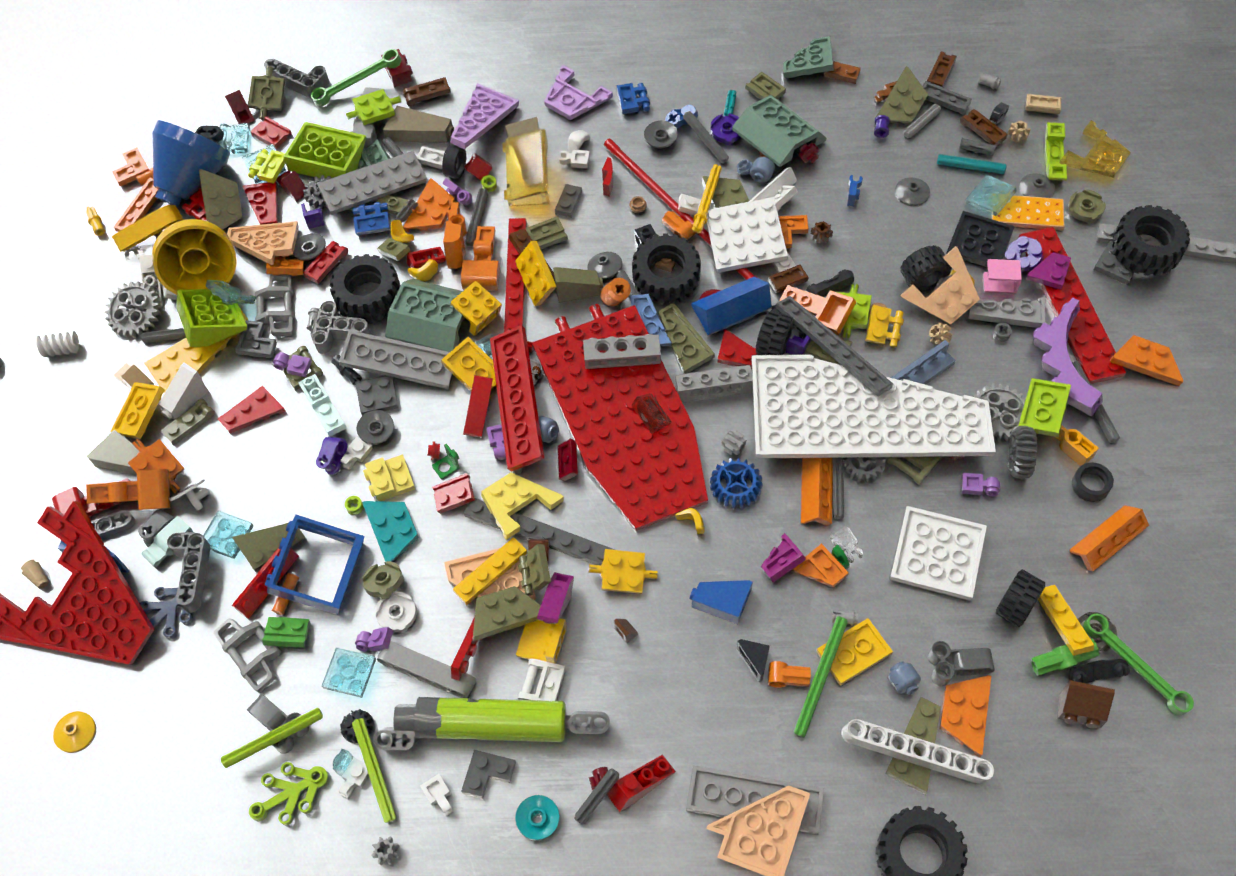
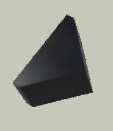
[736,639,770,682]

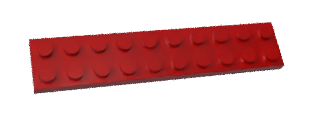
[1018,227,1126,384]

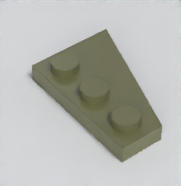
[232,522,305,570]

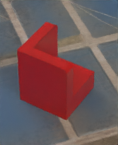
[465,153,493,180]

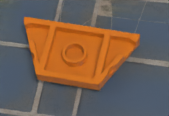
[403,178,455,232]
[1110,335,1183,386]
[940,675,992,757]

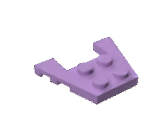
[544,65,613,120]

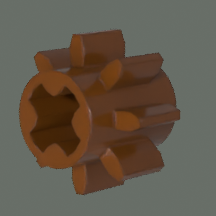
[810,221,833,244]

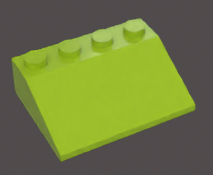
[283,122,366,179]
[176,289,247,347]

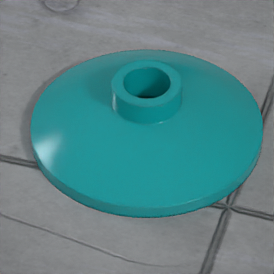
[515,795,560,840]

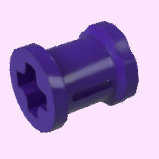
[874,115,890,138]

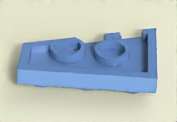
[630,294,671,347]

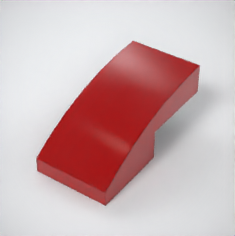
[602,157,613,197]

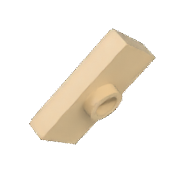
[1025,94,1062,114]

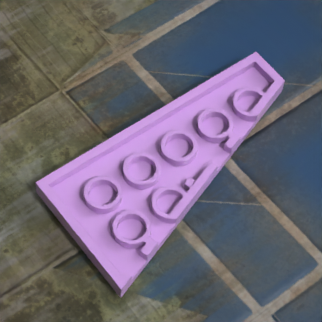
[450,83,519,149]

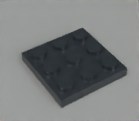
[946,211,1015,267]

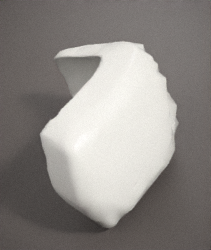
[568,130,590,153]

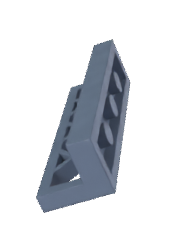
[891,340,956,385]

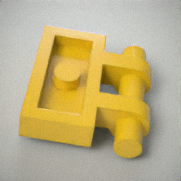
[865,305,904,348]

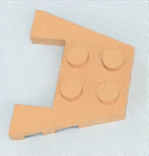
[900,246,980,324]

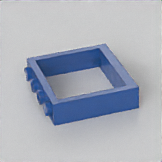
[265,514,365,615]

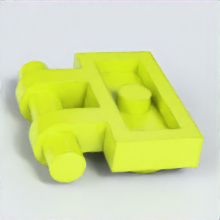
[248,149,285,183]

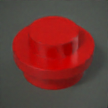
[427,441,440,460]

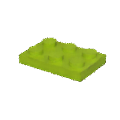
[1018,378,1071,437]

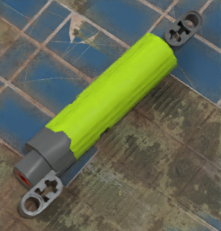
[373,697,610,750]

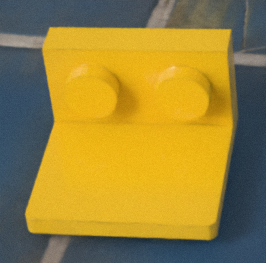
[451,281,502,336]
[516,618,567,664]

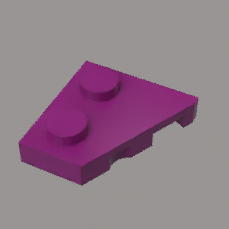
[1026,252,1071,289]
[761,533,806,582]

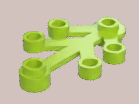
[248,762,328,825]

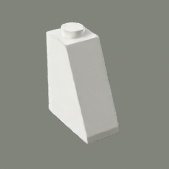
[158,363,209,420]

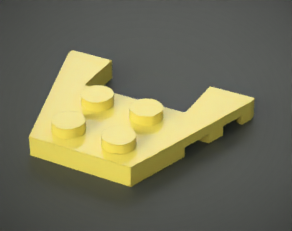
[481,472,564,540]

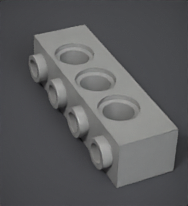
[583,334,661,369]
[675,365,753,402]

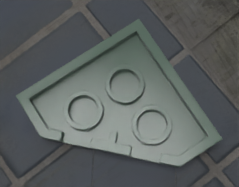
[783,36,834,78]

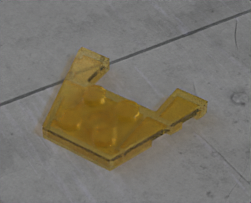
[1059,120,1131,178]

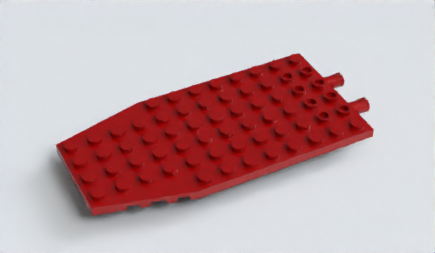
[532,304,708,531]

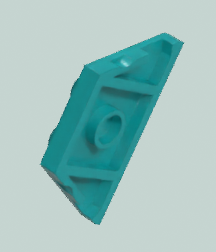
[362,501,419,562]

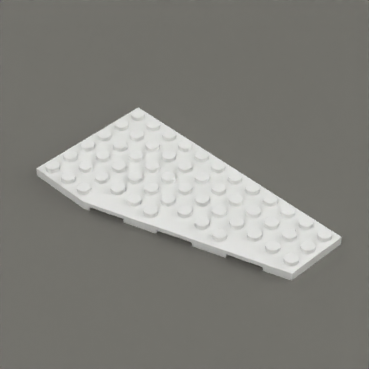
[752,355,996,458]

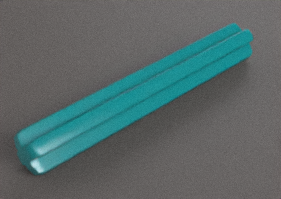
[937,154,1007,174]

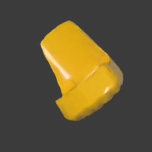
[391,220,414,243]
[408,259,438,282]
[675,508,705,534]

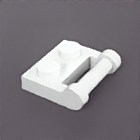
[518,659,566,701]

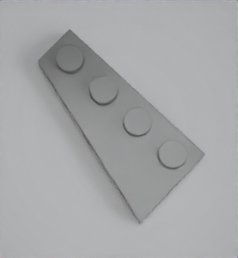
[968,297,1045,328]

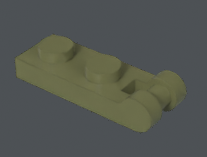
[160,399,215,446]

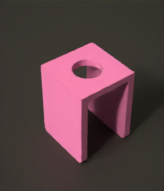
[983,259,1022,294]

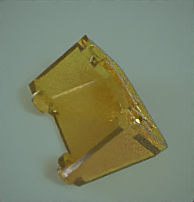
[502,129,550,206]

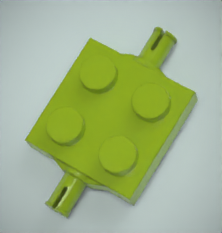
[346,89,401,125]
[837,284,872,339]

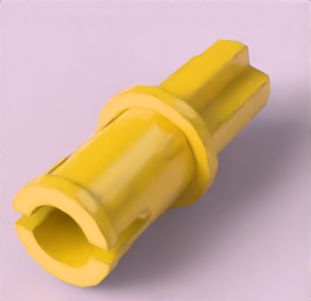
[85,206,105,236]

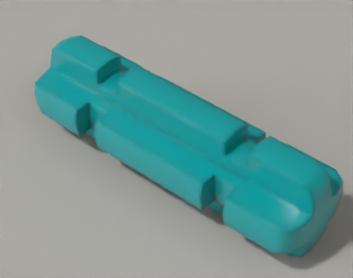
[724,90,737,116]

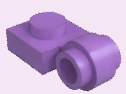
[442,178,472,205]
[273,352,312,377]
[486,425,506,461]
[962,473,1000,496]
[355,627,393,652]

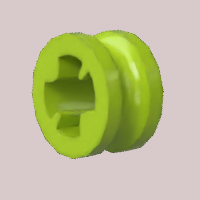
[481,175,497,192]
[344,495,364,515]

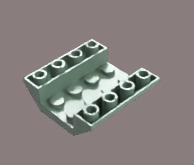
[732,95,827,167]
[385,279,464,352]

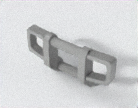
[255,274,294,336]
[213,618,281,692]

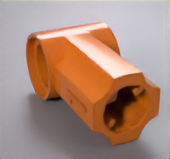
[662,211,696,240]
[768,661,811,688]

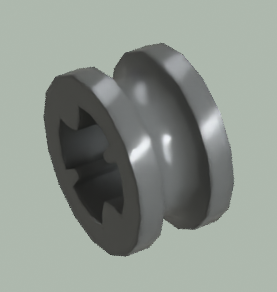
[993,323,1012,342]

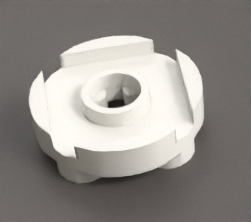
[375,592,417,633]

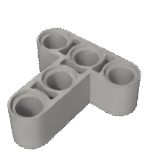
[311,300,371,354]

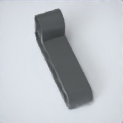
[264,58,329,98]
[167,532,211,613]

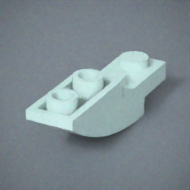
[298,374,346,437]

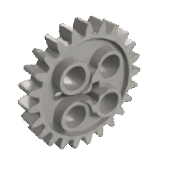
[104,281,162,338]
[972,383,1026,442]

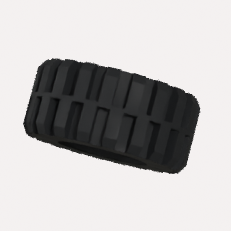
[1112,205,1190,276]
[632,233,701,305]
[330,254,401,324]
[876,806,968,876]

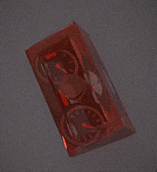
[632,393,671,434]

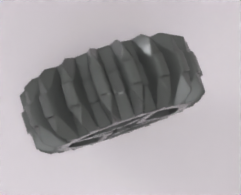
[1007,425,1038,479]

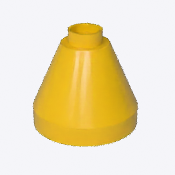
[152,219,237,295]

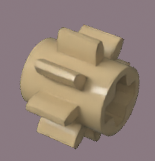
[1007,121,1031,142]
[929,322,953,345]

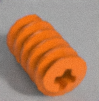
[600,278,631,307]

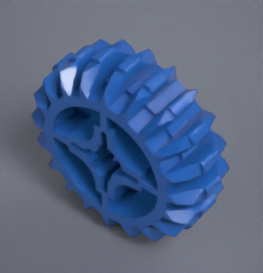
[710,458,763,509]

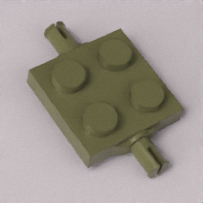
[248,66,285,120]

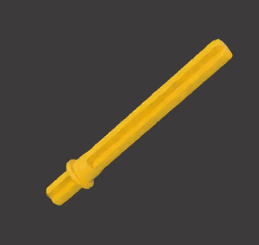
[692,164,722,233]

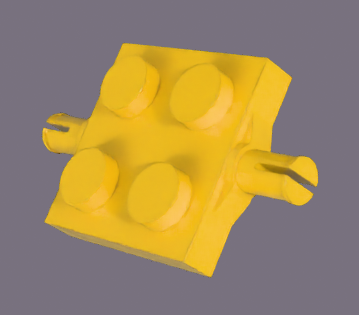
[588,549,658,594]

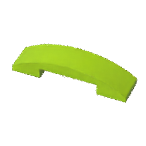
[1045,122,1067,181]

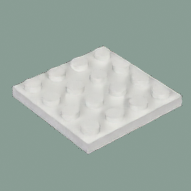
[707,197,788,273]
[890,506,987,601]

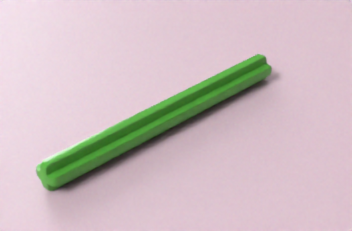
[794,616,848,737]

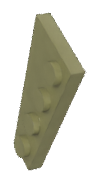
[658,303,715,374]
[885,697,941,795]

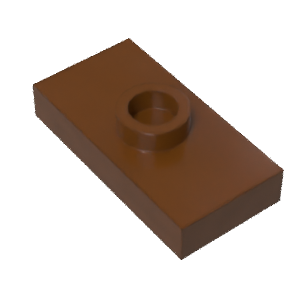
[768,264,809,294]

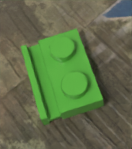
[262,617,310,648]

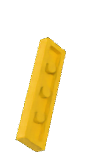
[453,537,527,606]
[1038,585,1094,656]

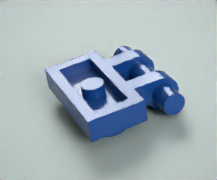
[616,83,650,114]
[353,202,391,236]

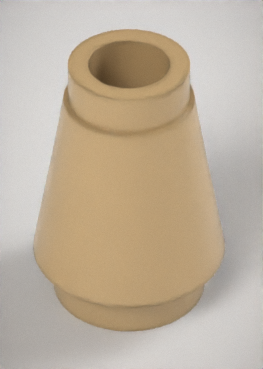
[20,559,49,589]

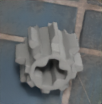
[721,430,747,455]
[371,836,400,865]

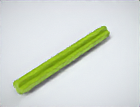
[220,707,323,768]
[352,718,396,823]

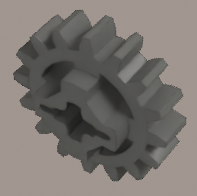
[303,175,331,209]
[843,457,886,483]

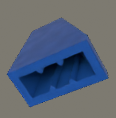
[689,580,753,625]

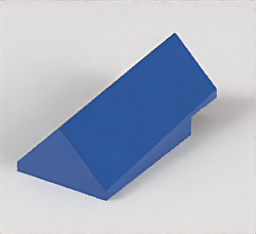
[691,276,772,335]

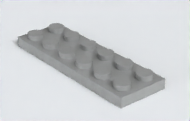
[317,151,427,215]
[339,330,452,389]
[686,765,824,834]

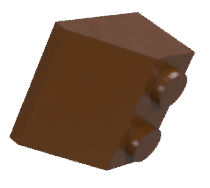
[1057,680,1115,729]

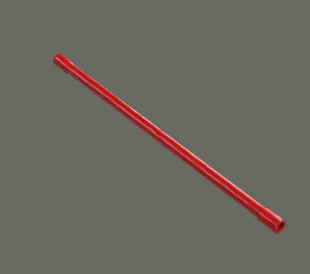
[604,138,758,280]

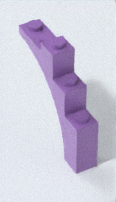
[1033,298,1103,416]

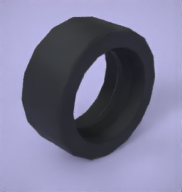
[442,145,467,179]
[1072,462,1114,502]

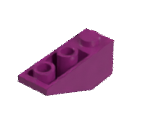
[537,572,574,624]

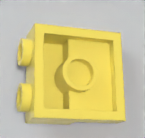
[363,454,415,501]

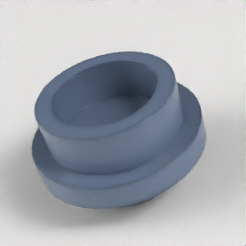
[737,159,753,175]

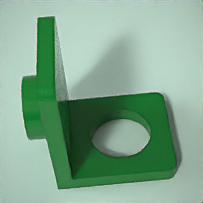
[432,443,460,480]

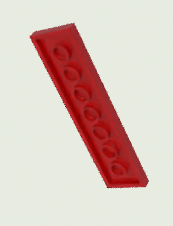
[490,325,545,472]

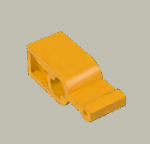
[1055,425,1099,466]

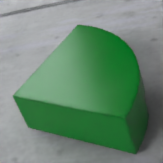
[831,545,850,569]

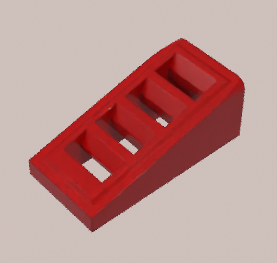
[407,246,446,269]

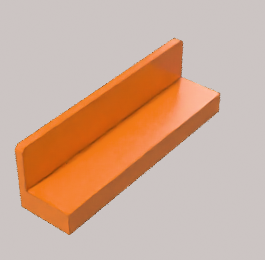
[801,457,833,526]
[1069,505,1149,571]

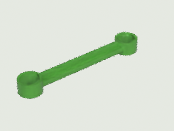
[311,49,401,107]
[1083,614,1194,715]

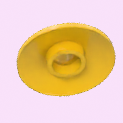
[53,711,96,753]

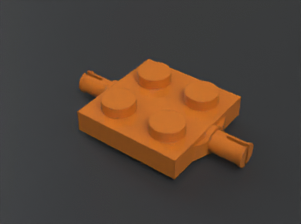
[128,439,185,494]

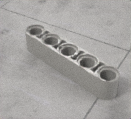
[377,641,476,698]

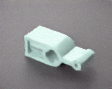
[141,516,194,567]

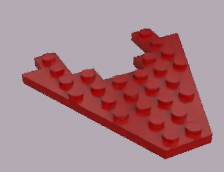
[0,501,155,664]

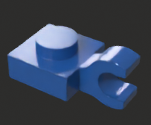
[847,175,863,207]

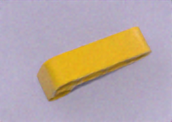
[111,205,184,252]

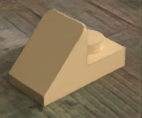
[113,362,154,389]

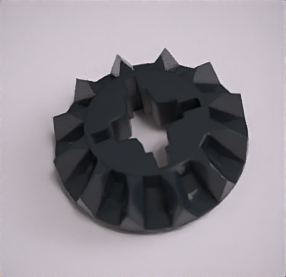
[340,709,374,743]

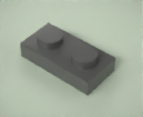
[555,184,582,218]

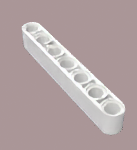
[841,719,994,784]

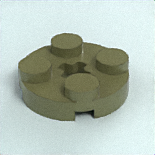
[1068,190,1106,224]
[362,561,404,599]

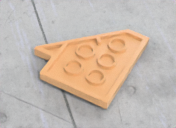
[227,221,299,265]
[444,543,536,600]
[706,785,810,876]

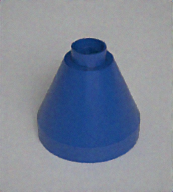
[152,120,230,207]

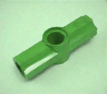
[1030,638,1099,676]

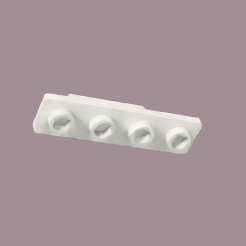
[749,167,798,211]

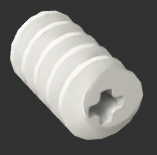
[35,330,79,358]

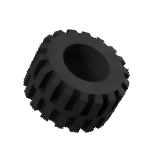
[900,245,952,292]
[756,310,794,355]
[996,569,1045,627]

